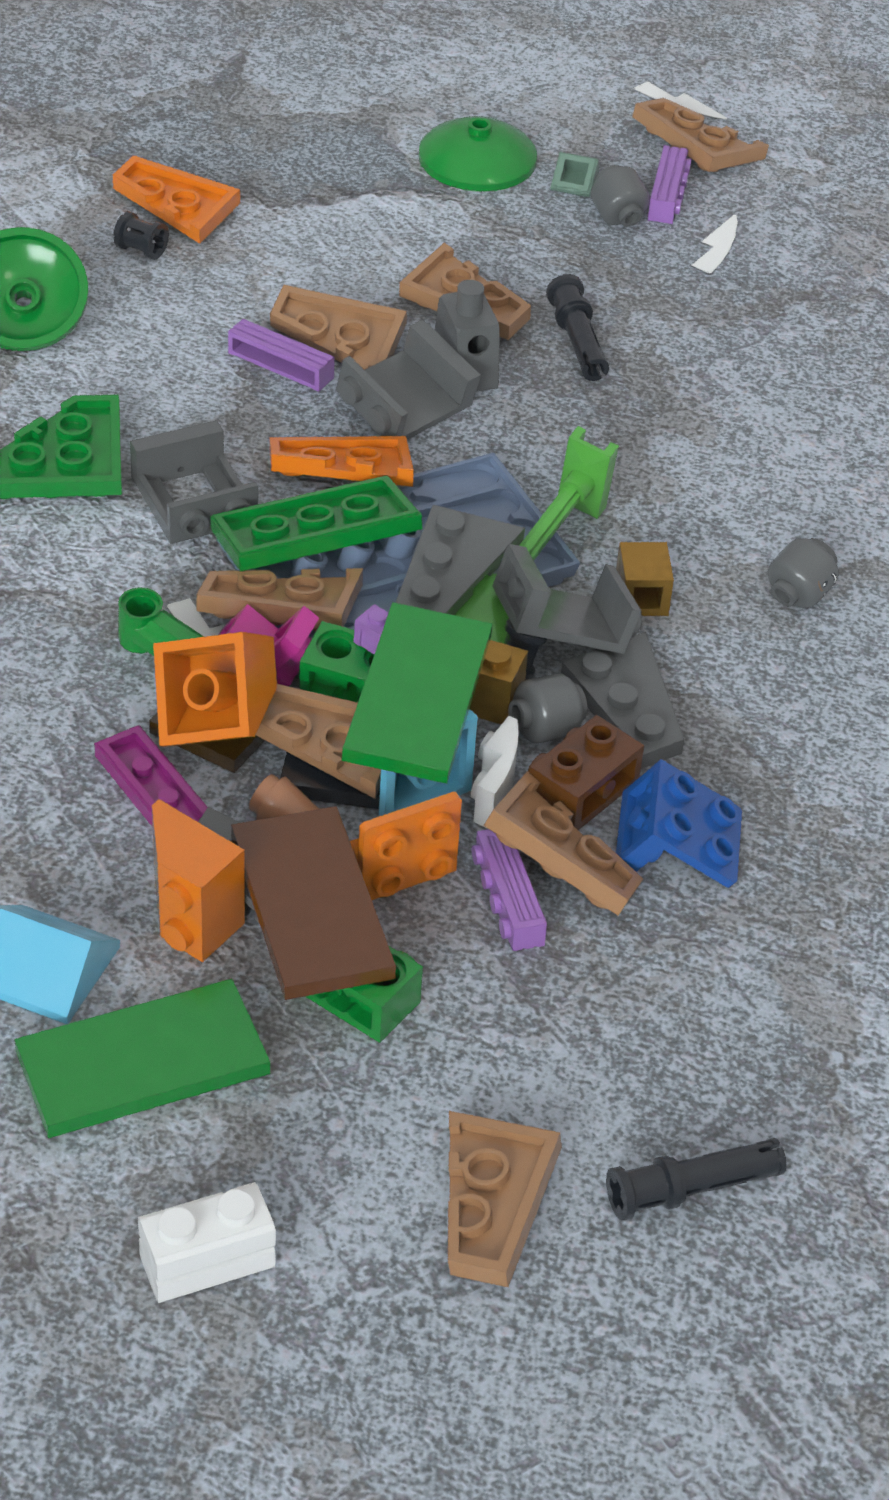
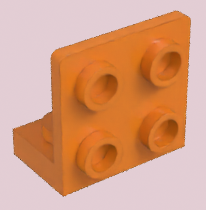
[350,791,462,900]

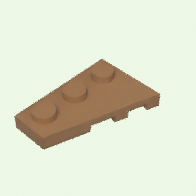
[632,98,769,172]
[197,568,363,631]
[448,1111,562,1287]

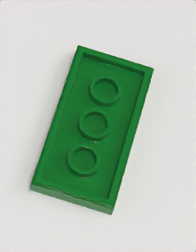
[210,475,423,572]
[342,602,493,784]
[14,979,270,1138]

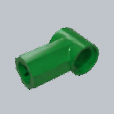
[118,587,204,656]

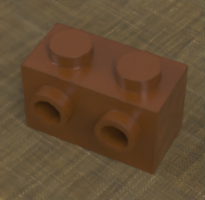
[528,715,644,830]

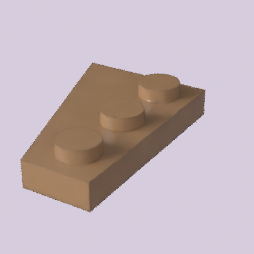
[399,243,531,340]
[270,285,407,370]
[256,684,381,799]
[484,771,643,916]

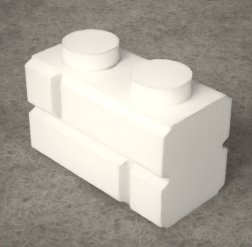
[138,1182,276,1303]

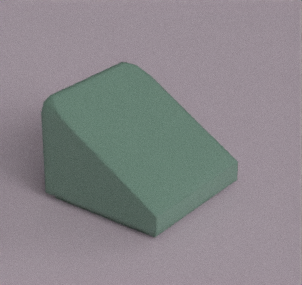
[550,152,599,197]

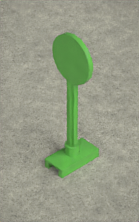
[455,426,619,643]

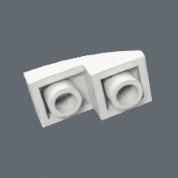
[471,716,519,828]

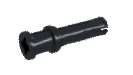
[546,274,609,381]
[606,1138,787,1221]

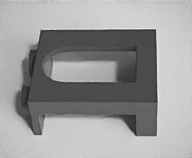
[130,420,258,544]

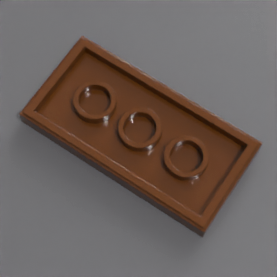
[231,806,396,1000]

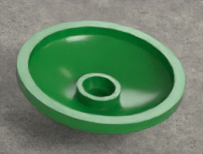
[419,116,537,191]
[0,227,88,351]

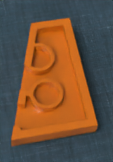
[113,155,240,244]
[270,436,414,487]

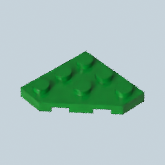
[0,395,122,499]

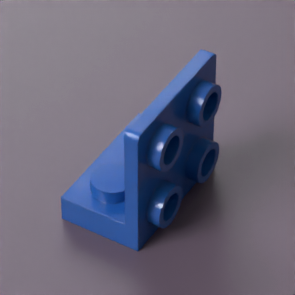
[616,759,742,888]

